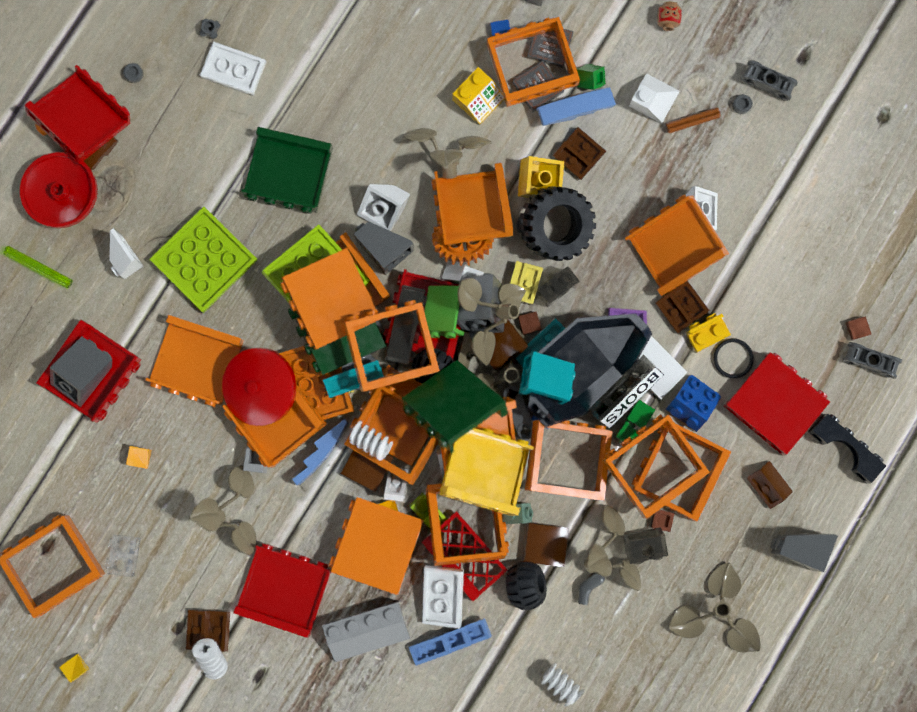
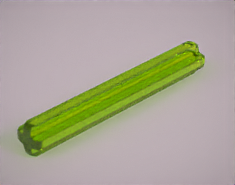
[3,246,73,288]

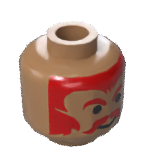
[657,1,682,31]

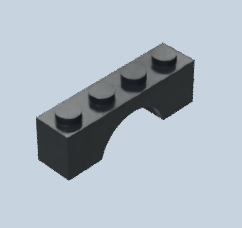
[808,414,886,484]

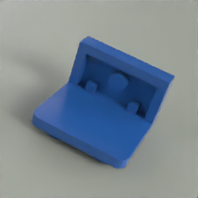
[665,375,721,432]

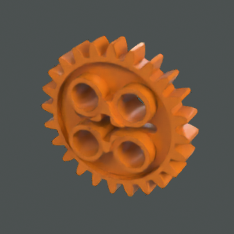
[432,222,494,266]

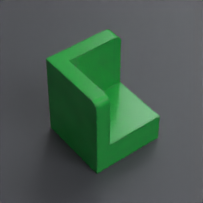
[577,64,606,90]
[625,399,655,428]
[614,421,637,449]

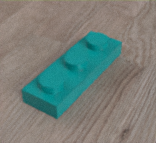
[515,318,565,367]
[323,360,384,399]

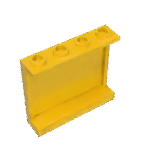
[439,428,535,516]

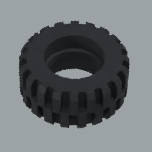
[519,186,596,261]

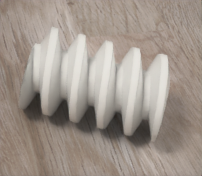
[349,421,393,461]
[192,638,228,680]
[541,663,585,707]

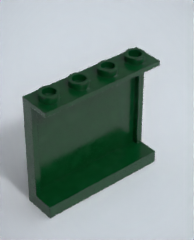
[241,127,333,214]
[287,304,386,375]
[402,360,508,453]

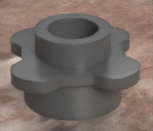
[199,19,220,39]

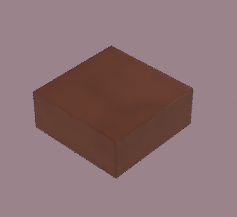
[518,311,542,335]
[846,316,872,340]
[650,510,675,532]

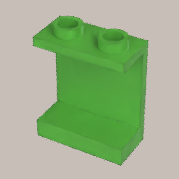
[424,286,464,339]

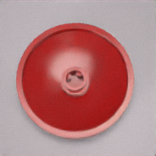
[20,152,98,228]
[222,348,297,426]

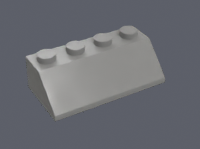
[322,601,410,662]

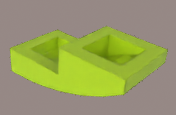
[409,492,451,530]

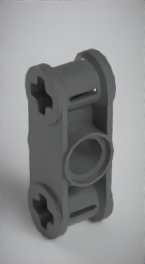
[741,60,798,101]
[843,342,902,379]
[503,386,533,441]

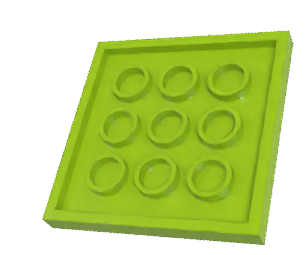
[149,207,258,313]
[261,224,370,303]

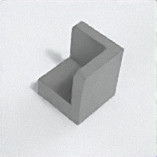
[243,447,267,474]

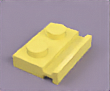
[510,261,543,305]

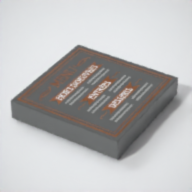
[527,21,574,68]
[512,61,564,112]

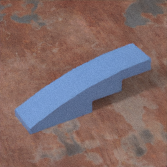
[537,87,616,126]
[292,419,348,486]
[409,618,492,666]

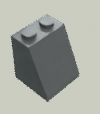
[354,221,415,274]
[457,273,504,334]
[50,336,112,407]
[770,534,838,573]

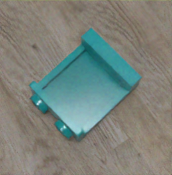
[519,351,576,405]

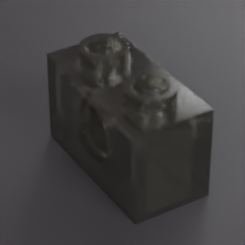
[536,266,580,307]
[623,527,668,564]

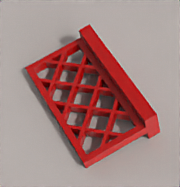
[422,511,508,602]

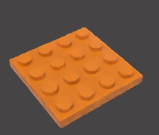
[279,346,354,420]

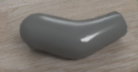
[578,573,605,605]

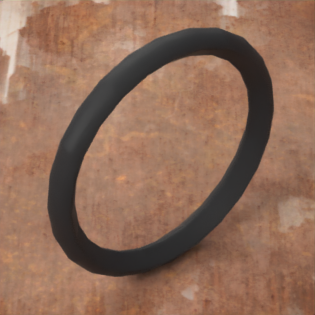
[713,338,754,378]

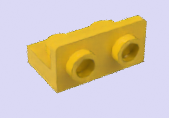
[686,313,731,353]

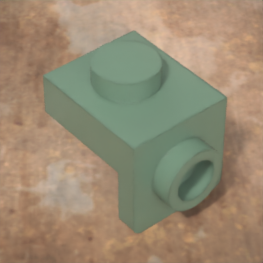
[502,503,533,524]

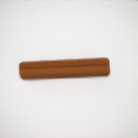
[666,107,721,133]

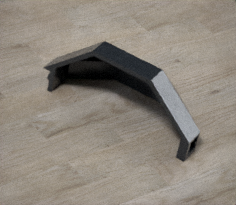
[528,313,652,427]

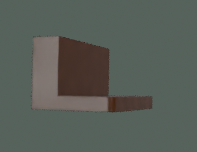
[747,461,793,509]

